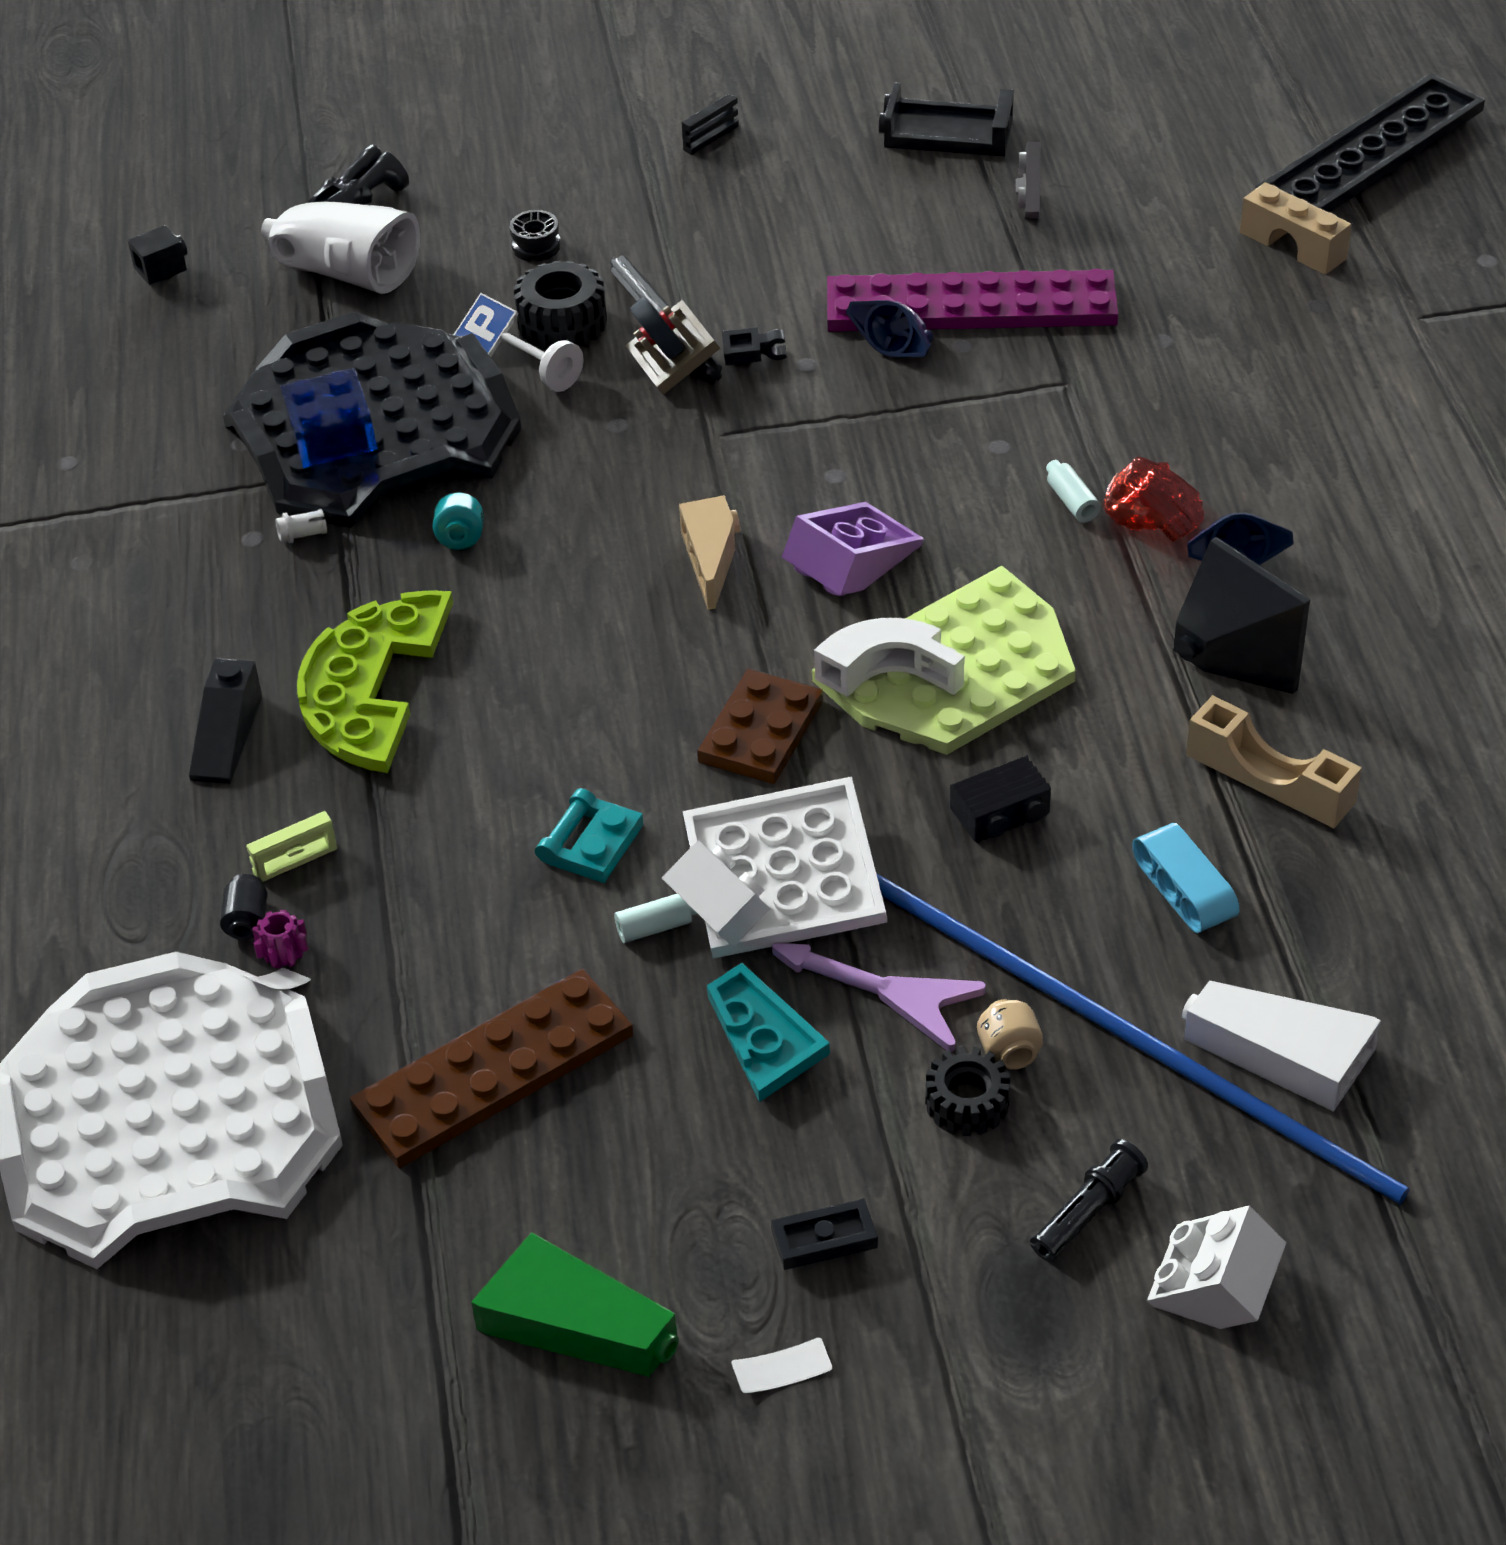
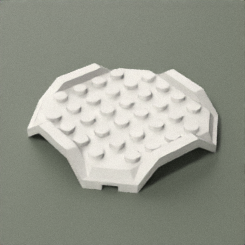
[0,952,343,1269]

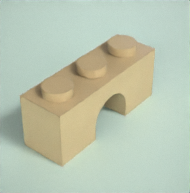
[1240,182,1352,275]

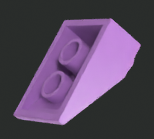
[782,502,924,596]

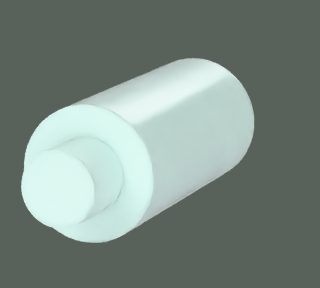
[1046,460,1101,523]
[614,894,697,943]

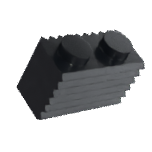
[950,755,1051,843]

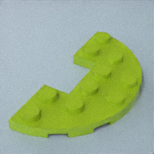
[297,590,453,773]

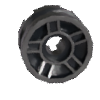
[510,210,560,262]

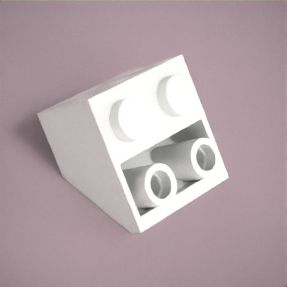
[1147,1205,1286,1329]

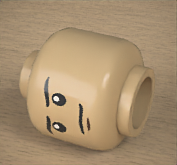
[977,999,1043,1069]

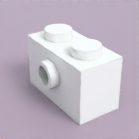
[662,839,771,947]

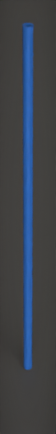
[876,873,1410,1205]

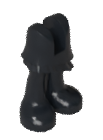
[308,144,409,205]

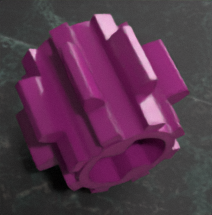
[252,909,309,969]

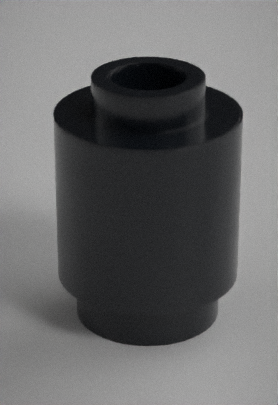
[220,874,268,940]

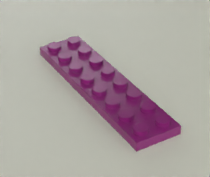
[827,269,1118,332]

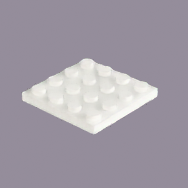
[683,776,887,959]

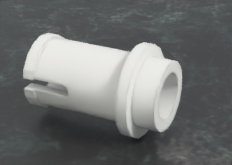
[276,509,327,544]

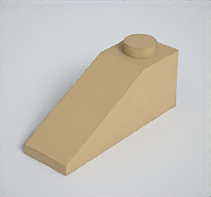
[679,495,740,610]

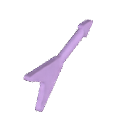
[772,943,986,1052]

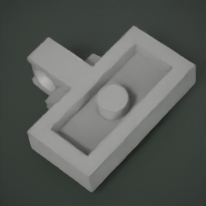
[1015,142,1041,219]

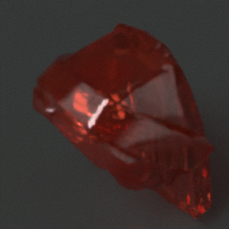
[1103,457,1205,542]

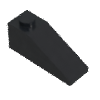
[189,658,262,784]

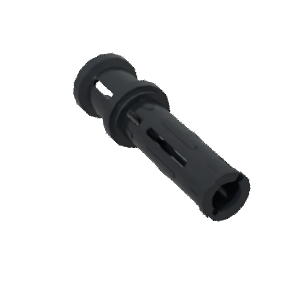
[1030,1139,1148,1262]

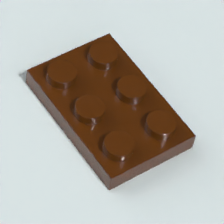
[697,668,823,784]

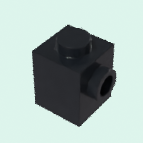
[128,225,188,285]

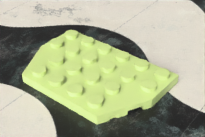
[812,566,1076,755]

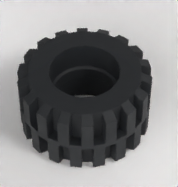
[514,261,607,350]

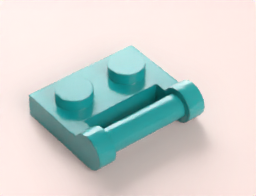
[535,788,644,883]

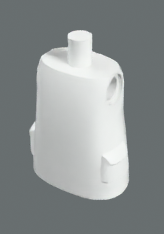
[261,202,420,294]

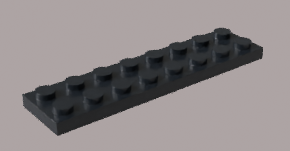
[1256,73,1485,213]

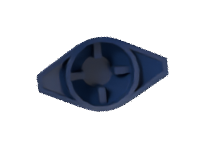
[846,300,933,357]
[1187,513,1294,565]

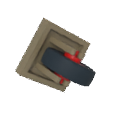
[625,297,721,395]

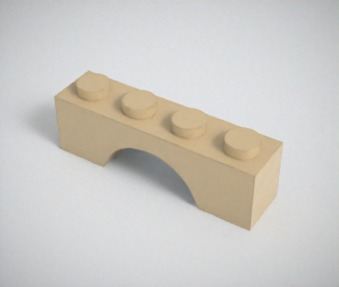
[1186,695,1362,828]

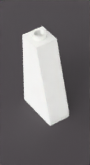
[1182,981,1381,1112]

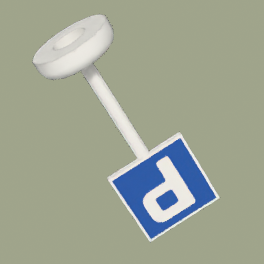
[453,293,584,392]

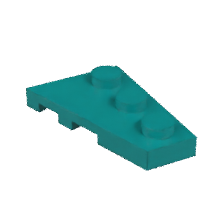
[707,963,830,1102]

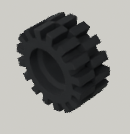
[925,1046,1010,1136]

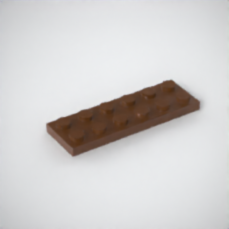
[349,968,634,1169]

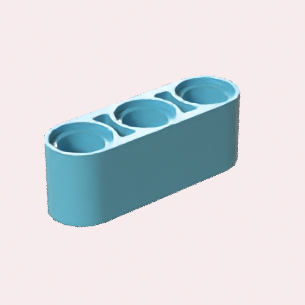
[1132,823,1239,933]

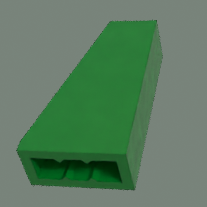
[471,1232,679,1377]

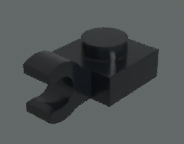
[722,327,787,366]

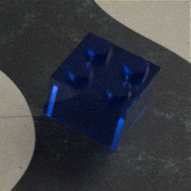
[280,368,378,468]

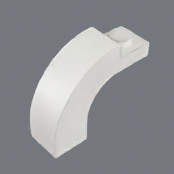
[814,618,965,697]

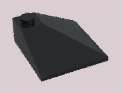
[1173,537,1310,694]

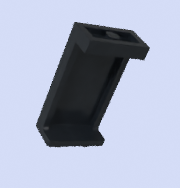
[879,82,1014,157]

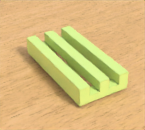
[246,811,337,882]

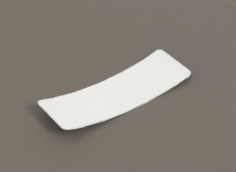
[239,968,311,989]
[731,1338,832,1393]

